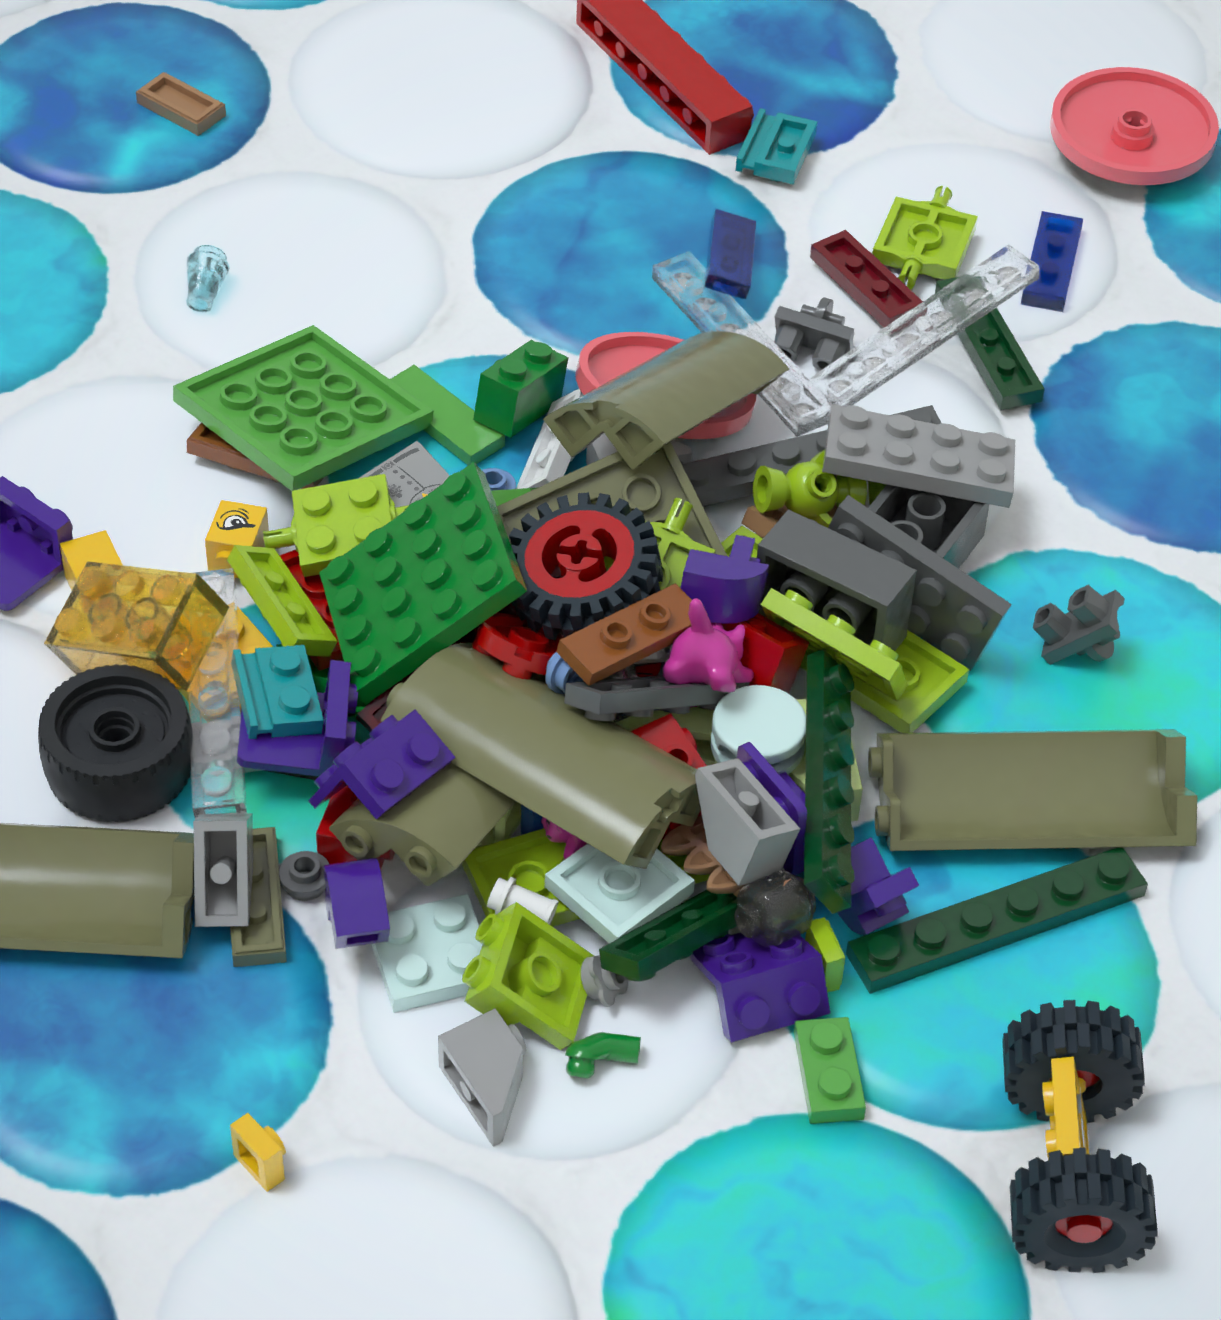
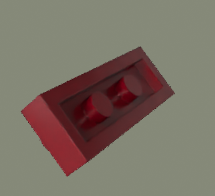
[810,229,925,331]

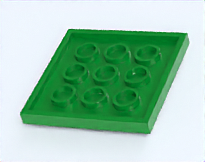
[319,462,527,705]

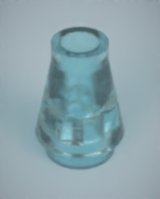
[186,245,230,312]

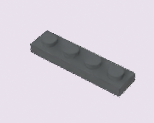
[564,675,750,721]

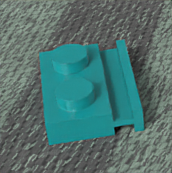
[735,108,818,185]
[231,645,324,739]

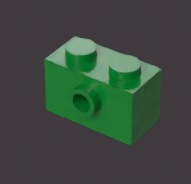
[473,340,569,438]

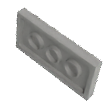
[822,404,1016,508]

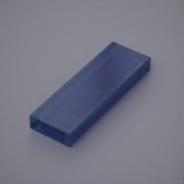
[704,209,756,299]
[1021,211,1084,312]

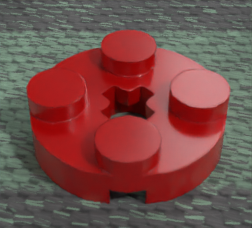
[472,613,564,679]

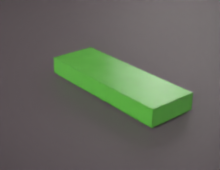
[390,364,505,465]

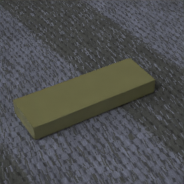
[230,827,287,967]

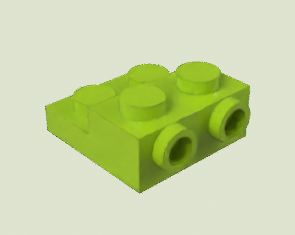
[462,902,594,1050]

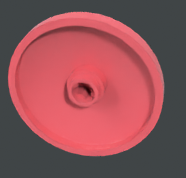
[1050,67,1219,185]
[575,332,757,439]

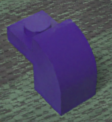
[681,535,769,623]
[837,837,920,935]
[323,858,390,949]

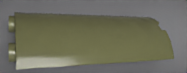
[543,331,789,470]
[380,642,701,869]
[329,672,546,886]
[868,729,1197,851]
[0,823,195,958]

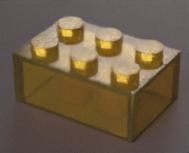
[44,561,229,691]

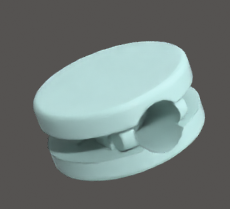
[711,685,806,774]

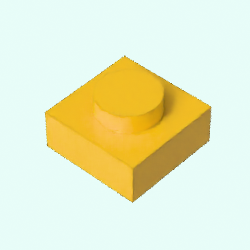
[230,1113,286,1192]

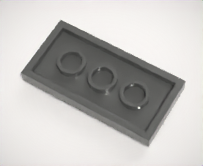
[828,495,1012,671]

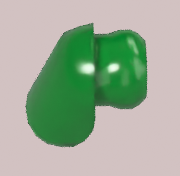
[565,1032,641,1078]

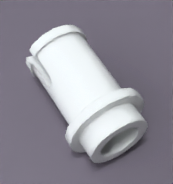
[487,877,559,925]

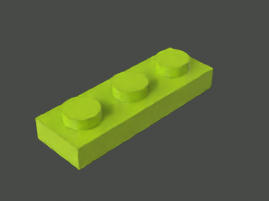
[227,545,338,656]

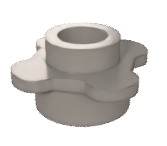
[581,945,628,1006]

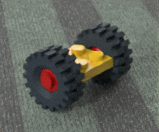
[1002,1000,1158,1273]

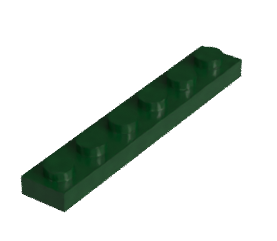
[804,648,855,914]
[846,847,1148,994]

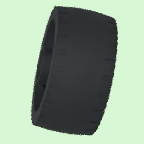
[38,664,194,822]

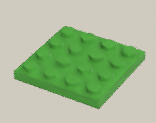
[173,325,434,491]

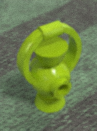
[753,450,887,528]

